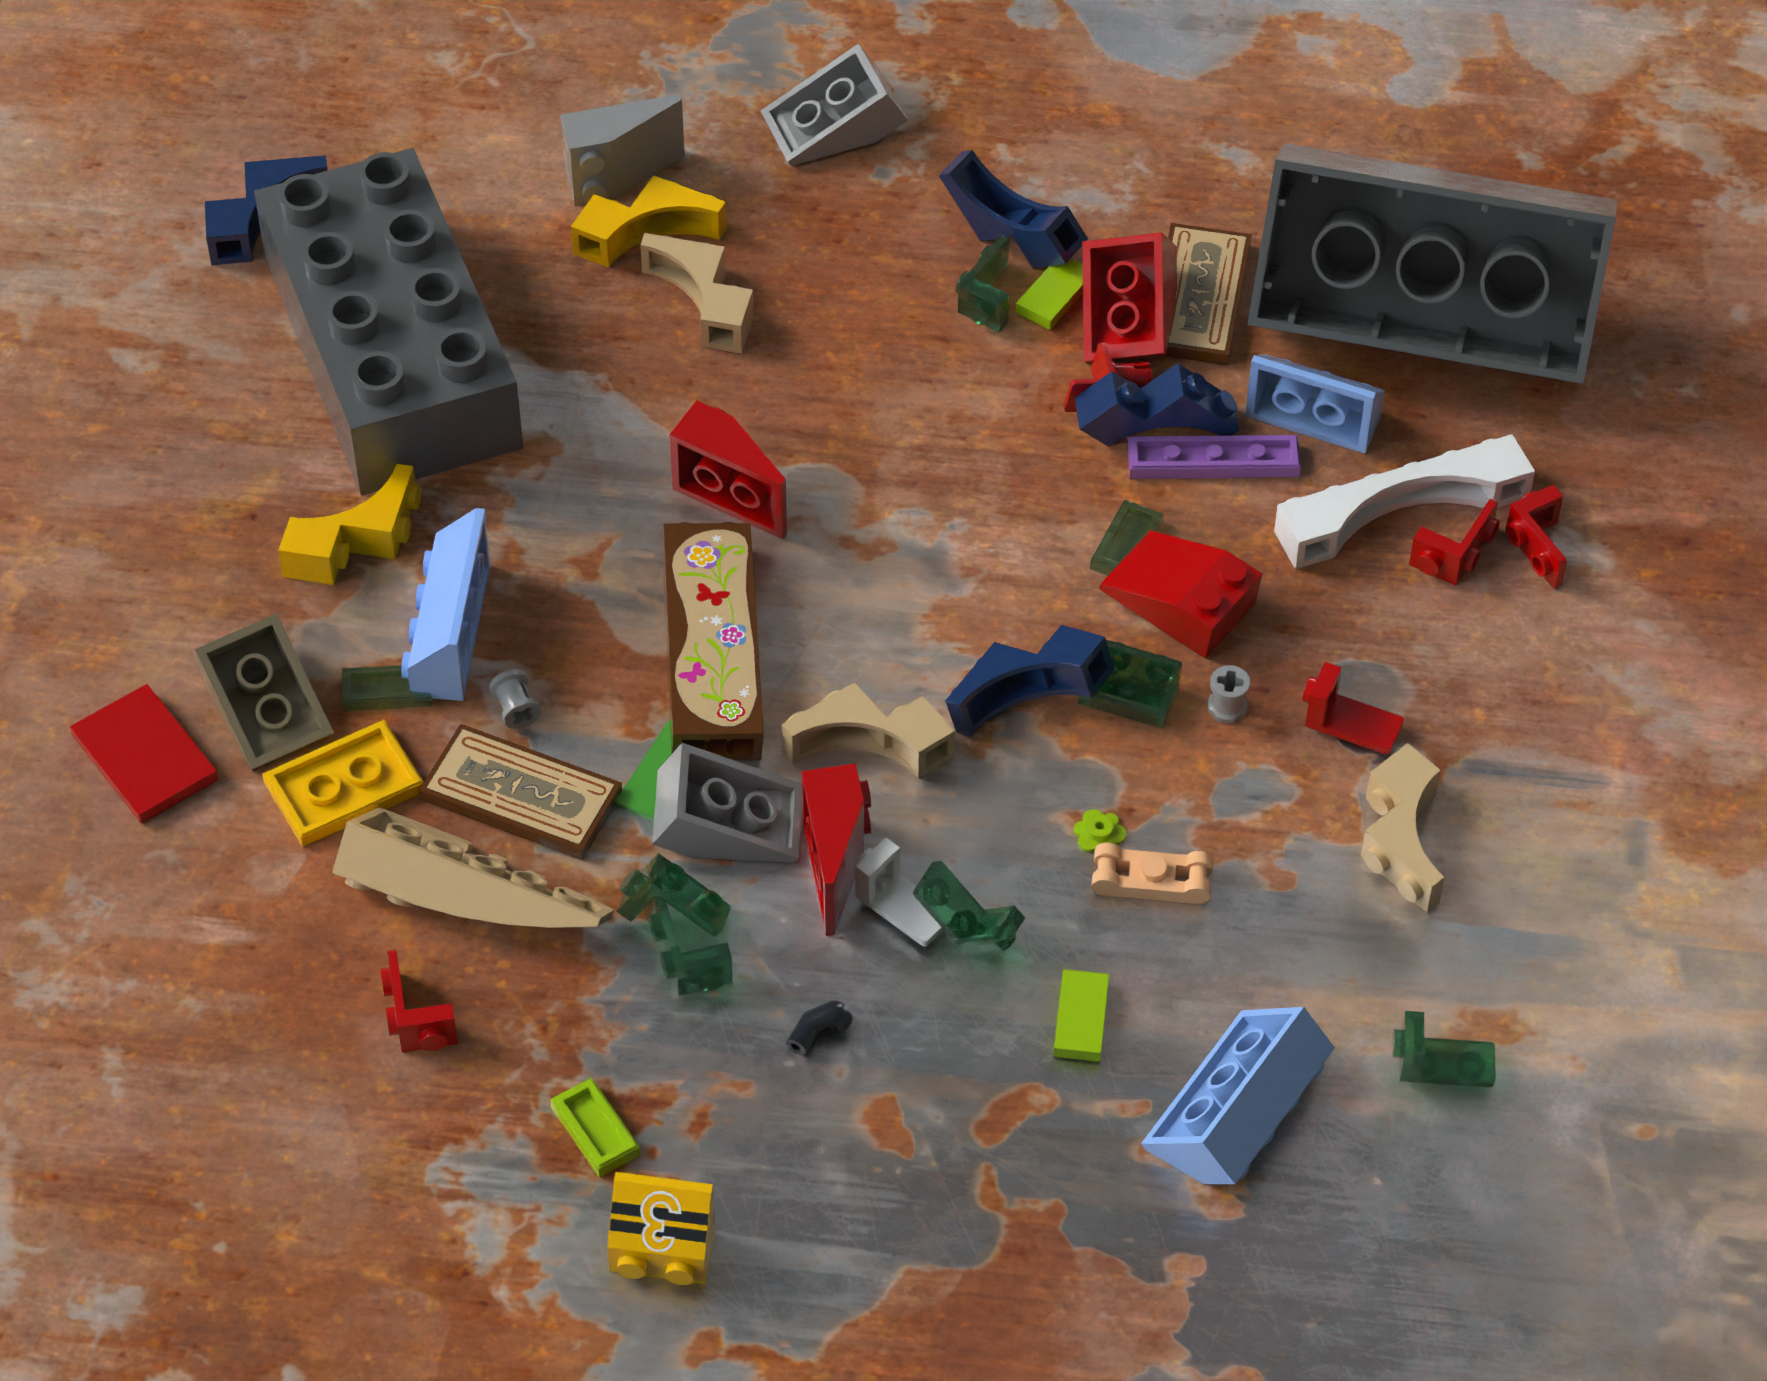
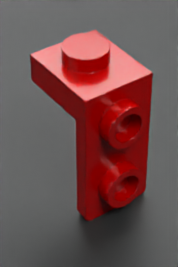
[1505,484,1567,588]
[1409,499,1500,586]
[1302,662,1404,755]
[380,950,458,1053]

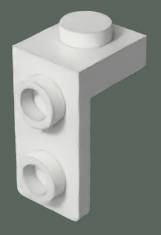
[854,838,954,946]

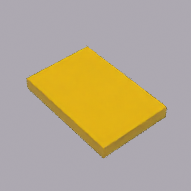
[262,720,424,847]

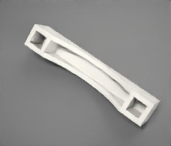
[1274,434,1535,569]

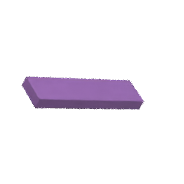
[1127,435,1301,479]

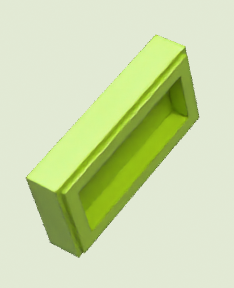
[1016,258,1083,330]
[1053,969,1109,1062]
[550,1077,641,1178]

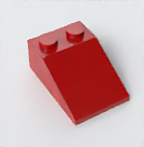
[1082,232,1177,364]
[669,400,787,540]
[1099,530,1263,659]
[801,763,871,936]

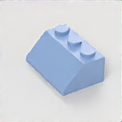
[1245,354,1385,454]

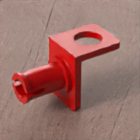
[1063,342,1152,412]

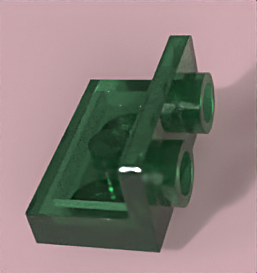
[1078,640,1182,729]

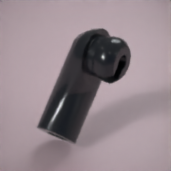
[786,1000,853,1055]

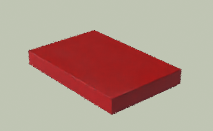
[70,684,219,824]

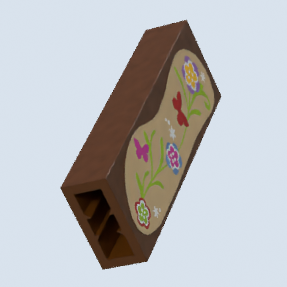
[662,522,764,760]

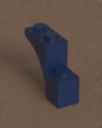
[939,150,1088,269]
[205,155,328,265]
[1075,363,1239,447]
[945,625,1115,737]

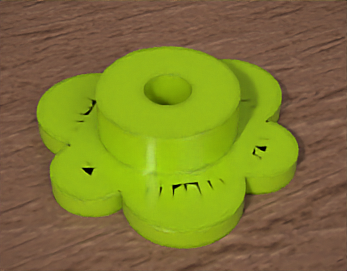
[1073,809,1126,853]

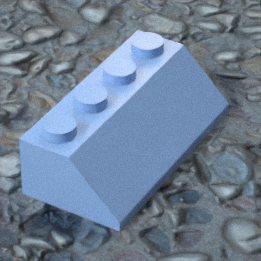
[401,508,491,701]
[1141,1007,1335,1184]

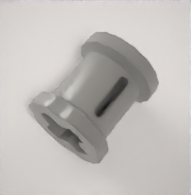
[1207,665,1250,724]
[489,669,541,729]

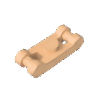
[1091,843,1213,904]

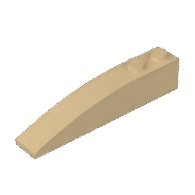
[332,807,614,928]

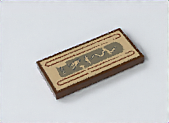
[1163,223,1252,365]
[419,723,622,860]

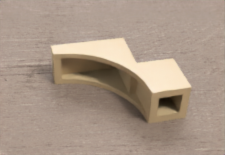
[640,233,754,354]
[782,682,955,778]
[1361,743,1445,912]

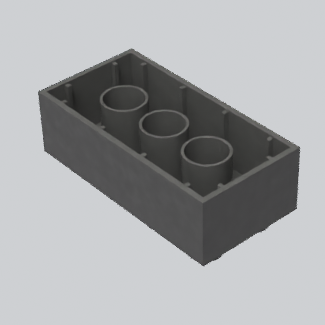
[1247,143,1618,384]
[254,147,524,495]

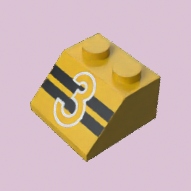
[607,1172,716,1285]

